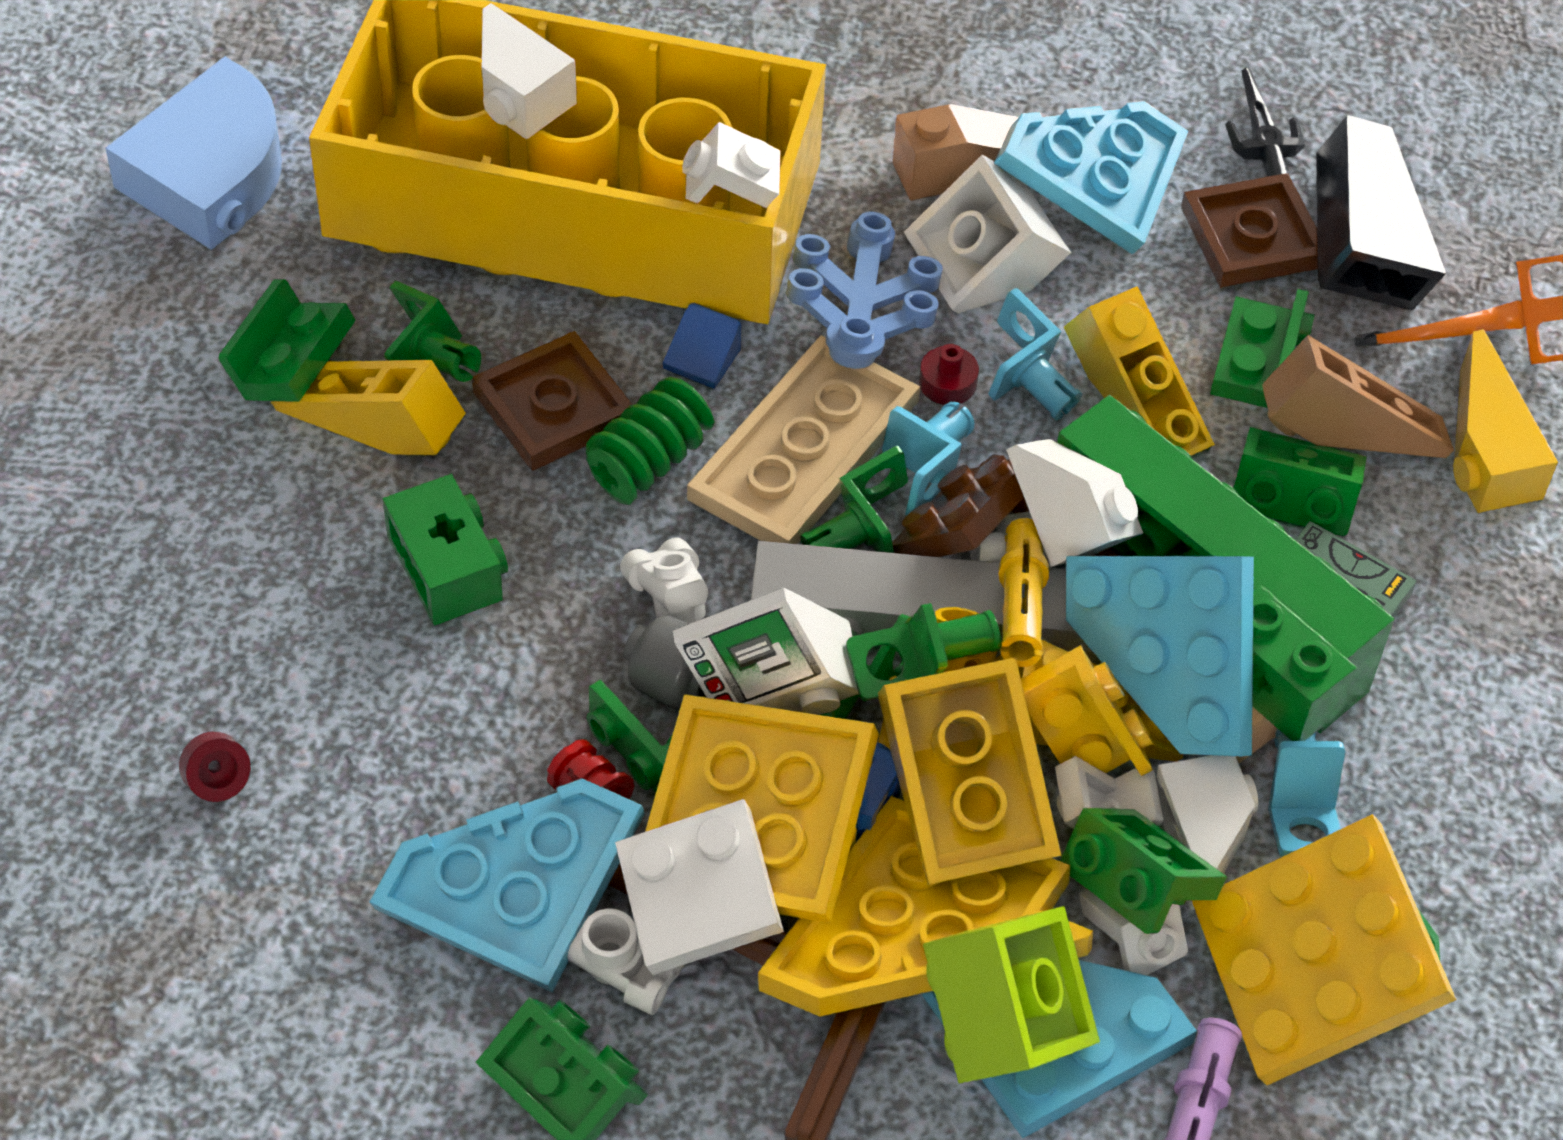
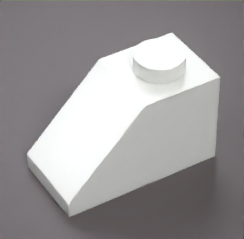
[482,3,577,140]
[1006,439,1143,567]
[1156,755,1258,910]

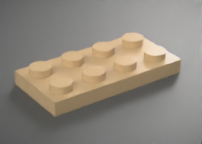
[687,335,920,544]

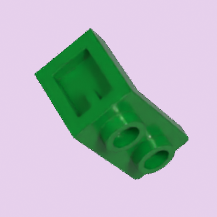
[586,680,673,792]

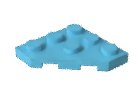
[994,101,1188,255]
[1066,556,1254,756]
[370,779,645,992]
[922,960,1197,1138]

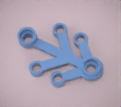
[786,212,943,369]

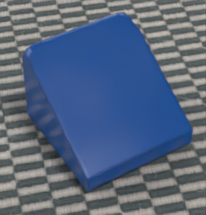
[663,303,742,389]

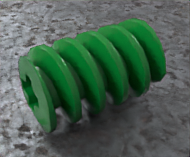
[586,377,715,505]

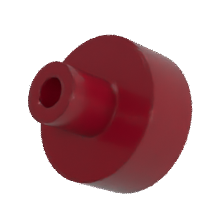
[919,344,979,405]
[179,731,251,802]

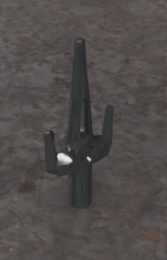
[1225,67,1306,177]

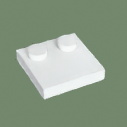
[615,799,784,975]

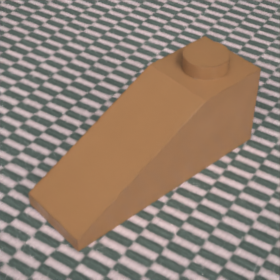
[892,104,1018,201]
[1262,335,1454,458]

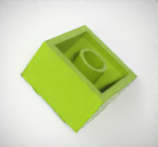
[923,906,1100,1084]

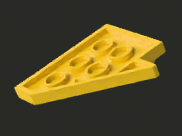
[758,796,1093,1017]

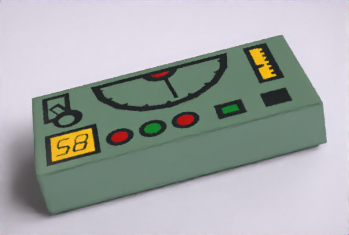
[1295,521,1417,617]

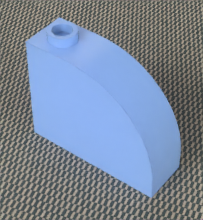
[105,56,282,250]

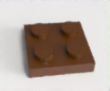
[1181,173,1318,288]
[472,331,633,471]
[892,455,1024,557]

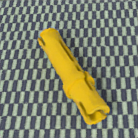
[998,518,1049,667]

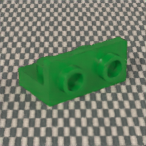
[218,279,356,402]
[1210,289,1315,408]
[1234,427,1367,536]
[1060,808,1227,934]
[475,997,648,1140]

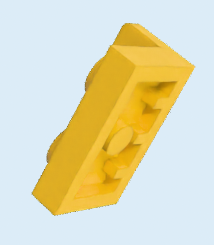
[1021,645,1153,776]

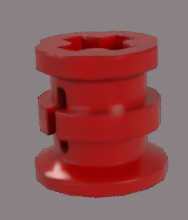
[547,739,635,800]

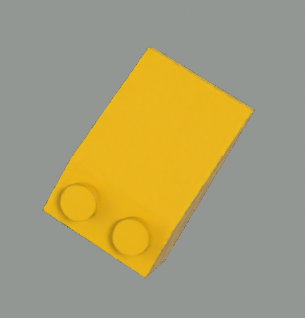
[878,657,1061,885]

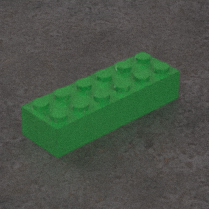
[1057,395,1395,734]

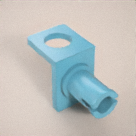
[988,288,1082,420]
[882,402,974,515]
[1268,729,1345,857]

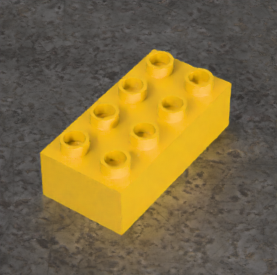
[309,0,826,325]

